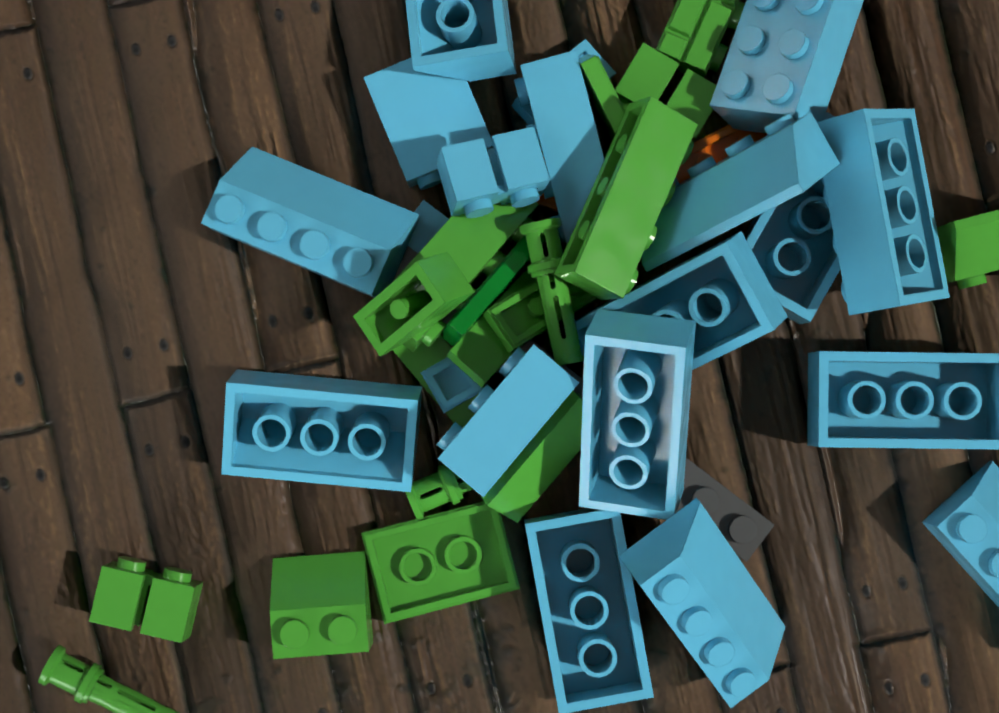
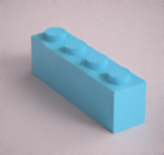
[514,50,604,245]

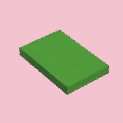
[361,501,520,624]

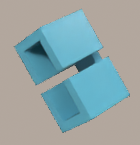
[436,126,550,218]

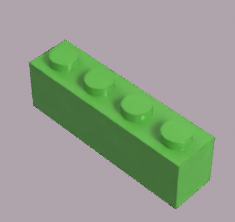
[554,96,698,300]
[396,202,538,353]

